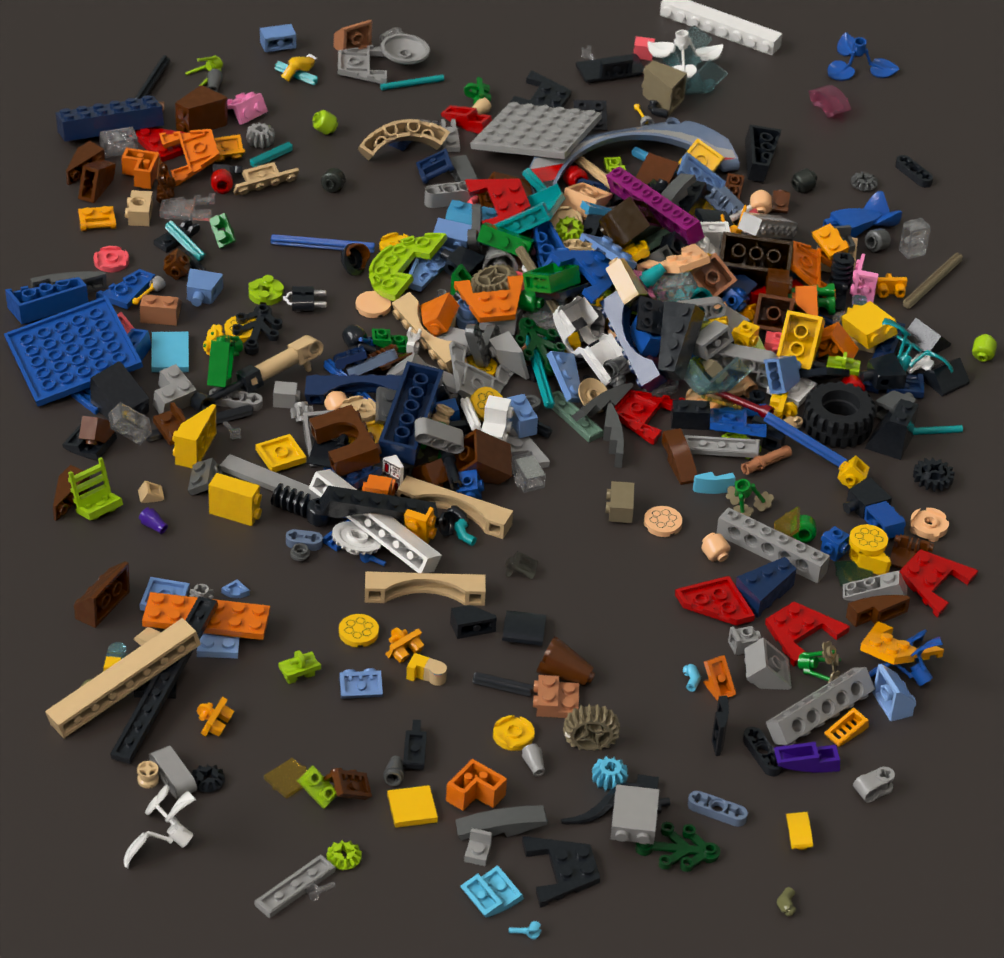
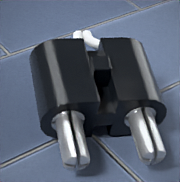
[283,286,327,312]

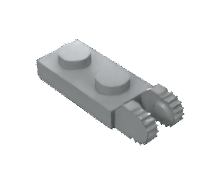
[441,119,460,152]

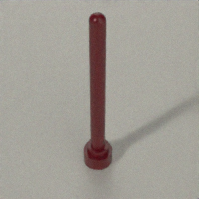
[694,380,775,418]

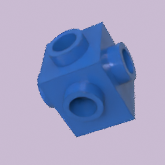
[722,287,750,312]
[456,469,484,499]
[820,526,850,562]

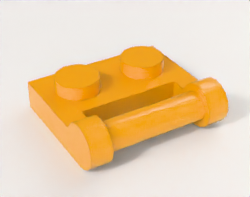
[78,206,116,231]

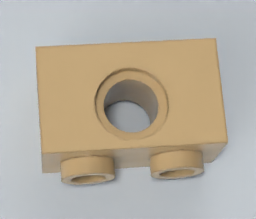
[125,190,153,226]

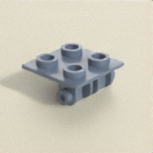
[704,186,744,216]

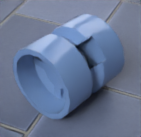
[456,298,478,330]

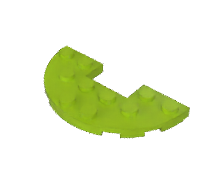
[369,233,447,301]

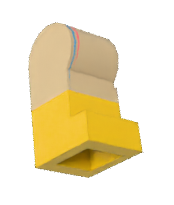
[406,653,447,686]

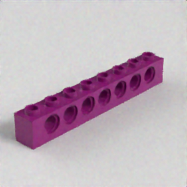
[606,166,704,245]

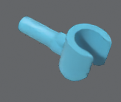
[509,921,542,939]

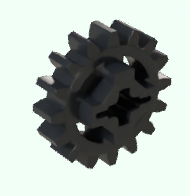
[913,457,955,492]

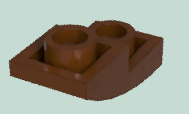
[725,173,745,200]

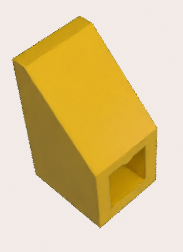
[849,547,891,575]

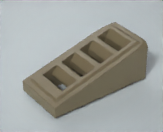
[700,358,727,383]

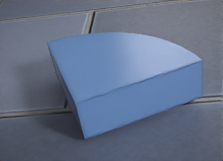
[221,579,250,598]

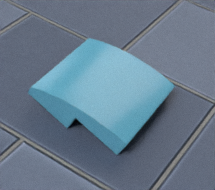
[460,865,524,918]

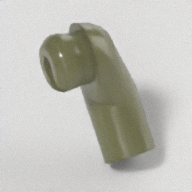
[777,887,796,916]

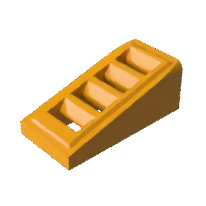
[824,708,869,747]

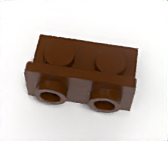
[153,402,186,446]
[323,768,372,800]

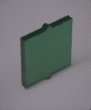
[834,561,873,586]

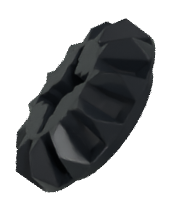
[192,763,225,792]

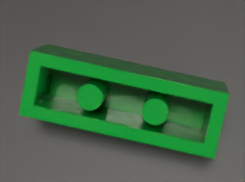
[477,222,535,256]

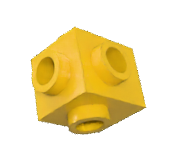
[732,320,760,347]
[837,455,870,489]

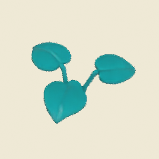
[882,318,953,373]

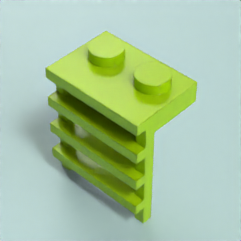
[68,457,123,521]

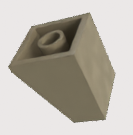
[642,60,687,115]

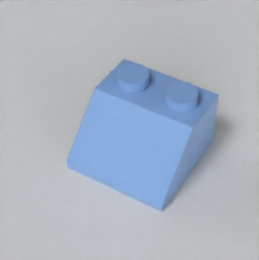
[872,664,916,722]

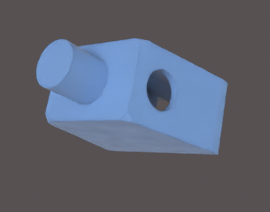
[187,268,223,306]
[764,356,801,394]

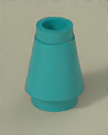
[639,263,666,288]

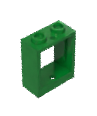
[523,263,581,294]
[207,335,235,387]

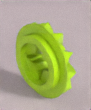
[556,216,584,241]
[327,840,362,870]

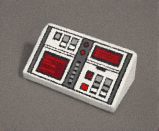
[382,455,404,494]

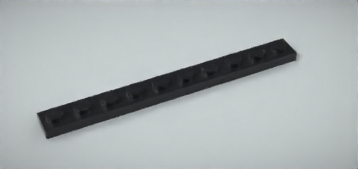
[110,596,218,764]

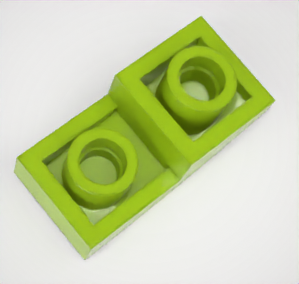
[603,157,626,174]

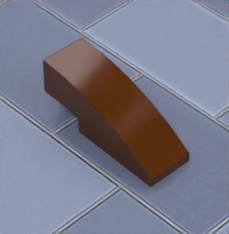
[662,428,698,485]
[846,595,910,627]

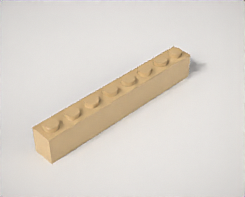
[45,618,201,738]

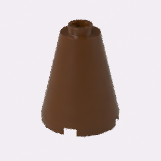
[536,636,596,686]

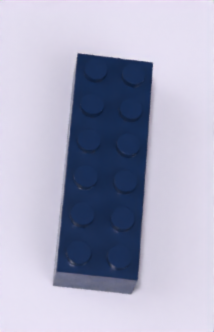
[55,95,164,142]
[378,361,444,465]

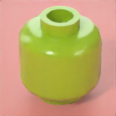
[312,110,338,135]
[972,334,997,362]

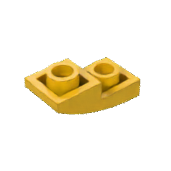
[786,812,813,850]

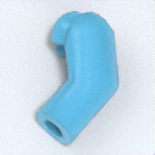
[683,664,701,692]

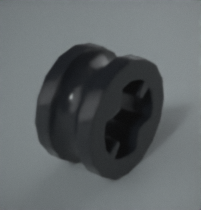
[748,390,766,405]

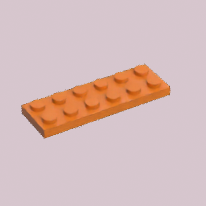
[142,592,270,640]

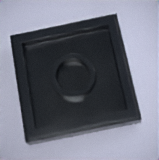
[799,367,850,380]

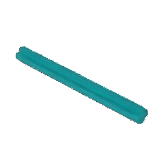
[525,335,555,409]

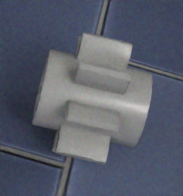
[290,401,314,423]
[189,584,214,599]

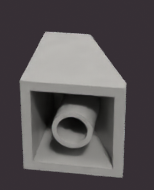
[610,785,659,844]

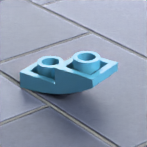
[693,472,736,494]

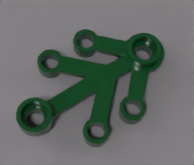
[515,318,566,376]
[635,822,720,872]

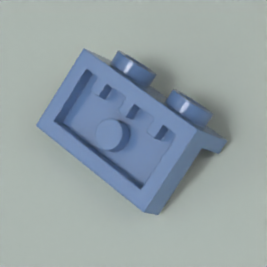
[339,668,383,699]

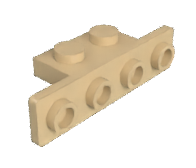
[233,162,299,195]

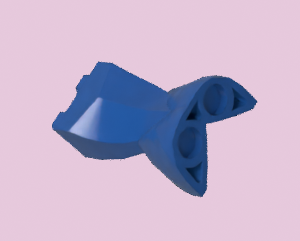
[823,190,902,238]

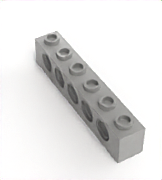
[738,212,798,239]
[716,507,830,583]
[766,667,875,746]

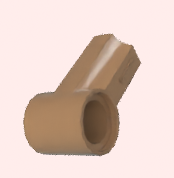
[719,374,758,401]

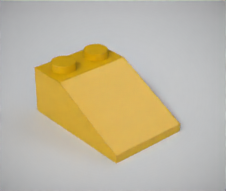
[777,310,825,370]
[172,404,217,468]

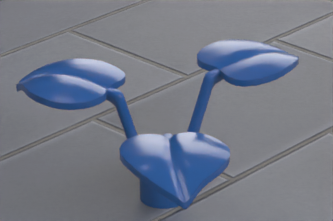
[828,32,899,81]
[869,629,943,686]

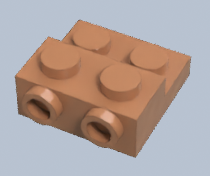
[533,675,579,718]

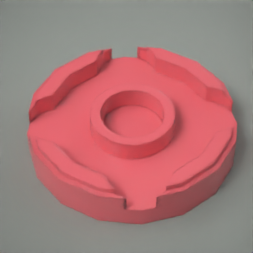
[93,246,129,273]

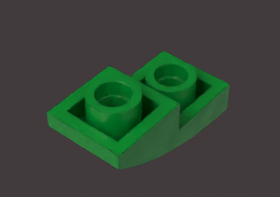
[371,328,408,353]

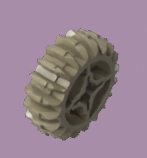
[471,263,518,293]
[563,704,620,751]

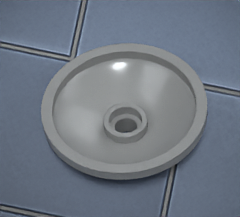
[381,34,430,65]

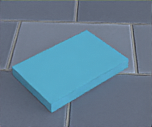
[151,332,189,372]

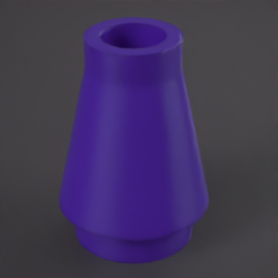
[139,507,168,534]

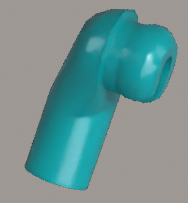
[454,519,477,546]

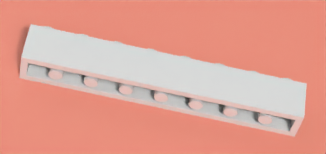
[660,0,782,55]
[309,469,442,573]

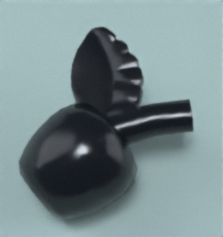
[342,324,377,365]

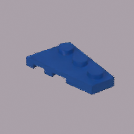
[96,269,155,310]

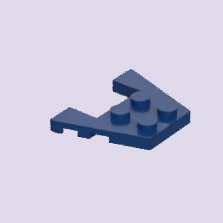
[549,250,614,305]
[710,404,767,437]

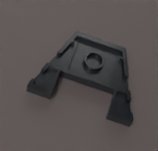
[510,70,572,108]
[522,836,600,907]

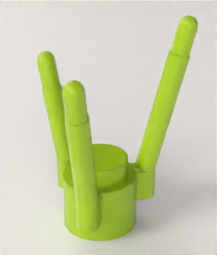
[185,55,223,86]

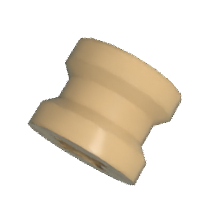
[431,404,454,425]
[137,761,159,788]

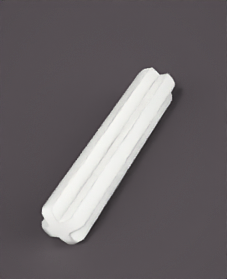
[460,397,481,431]

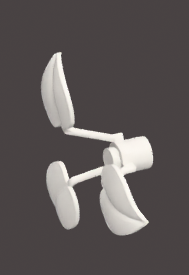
[648,30,723,79]
[124,785,196,869]

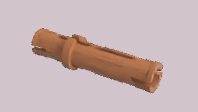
[741,445,792,475]

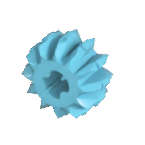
[592,756,628,791]

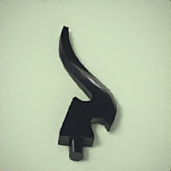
[561,782,670,824]

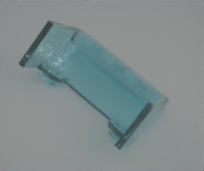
[662,25,728,95]
[684,316,752,395]

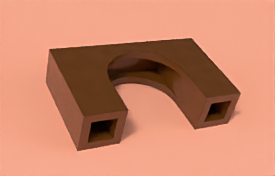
[309,404,382,476]

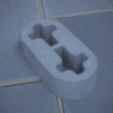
[286,529,323,551]

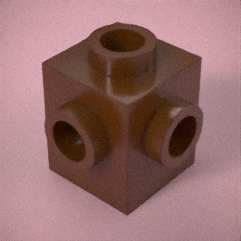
[163,248,191,280]

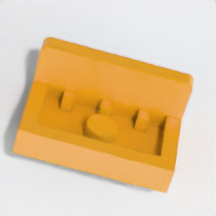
[215,134,245,162]
[812,223,850,260]
[404,507,437,544]

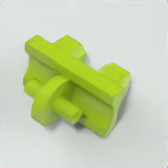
[826,352,861,376]
[278,650,321,684]
[297,765,337,809]

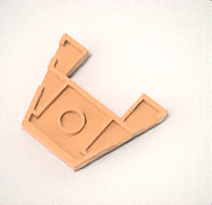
[637,244,710,274]

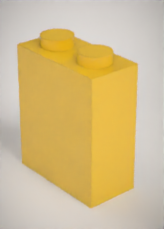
[841,301,898,349]
[209,473,262,526]

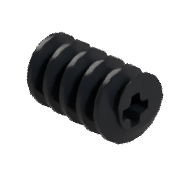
[829,251,855,290]
[271,483,311,518]

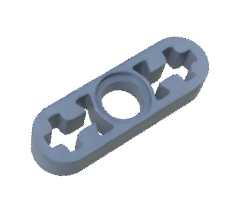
[346,349,398,375]
[687,791,748,827]

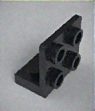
[630,296,664,336]

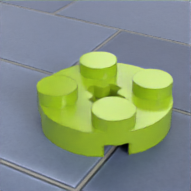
[248,275,284,305]

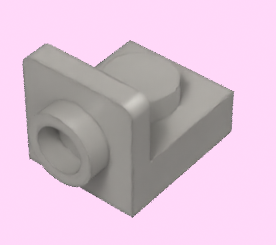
[464,828,492,866]

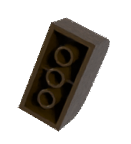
[599,196,663,248]
[719,231,794,286]

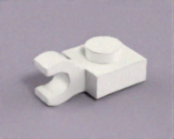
[696,236,720,256]
[406,327,422,358]

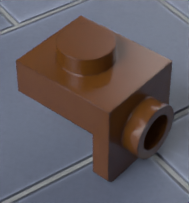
[771,190,790,214]

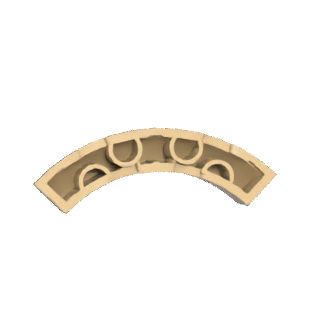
[358,119,450,160]

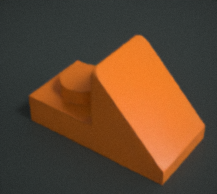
[703,655,736,701]

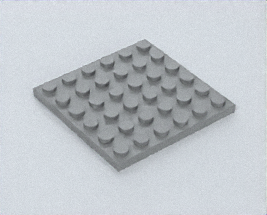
[470,102,602,159]

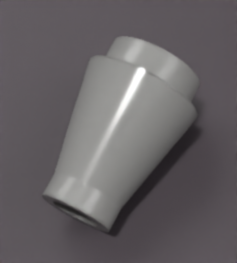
[522,744,546,777]

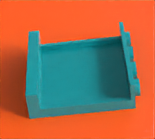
[493,183,565,234]

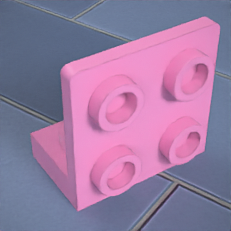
[850,254,878,304]

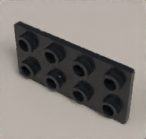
[576,54,644,83]

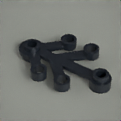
[232,304,283,355]

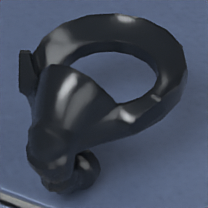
[436,510,459,536]

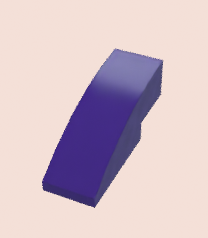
[774,742,840,772]

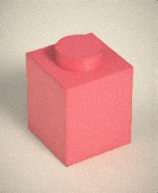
[633,36,655,61]

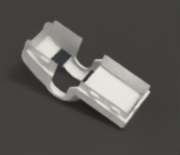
[553,296,631,386]

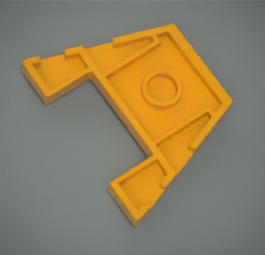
[860,621,944,665]

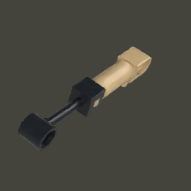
[190,335,324,412]

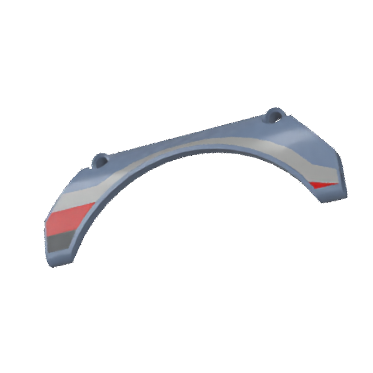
[529,117,739,194]

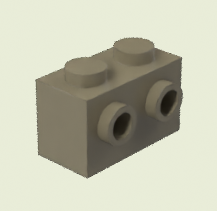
[605,481,634,523]

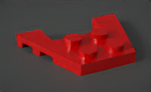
[465,179,531,225]
[614,390,686,445]
[900,549,978,617]
[765,602,850,667]

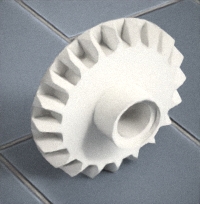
[332,521,382,555]

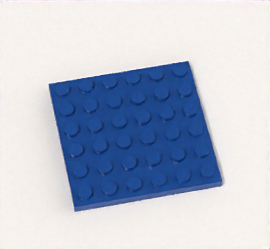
[4,296,143,407]

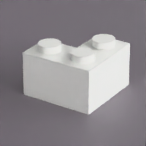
[481,395,514,442]

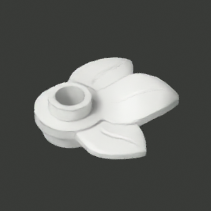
[907,353,934,374]

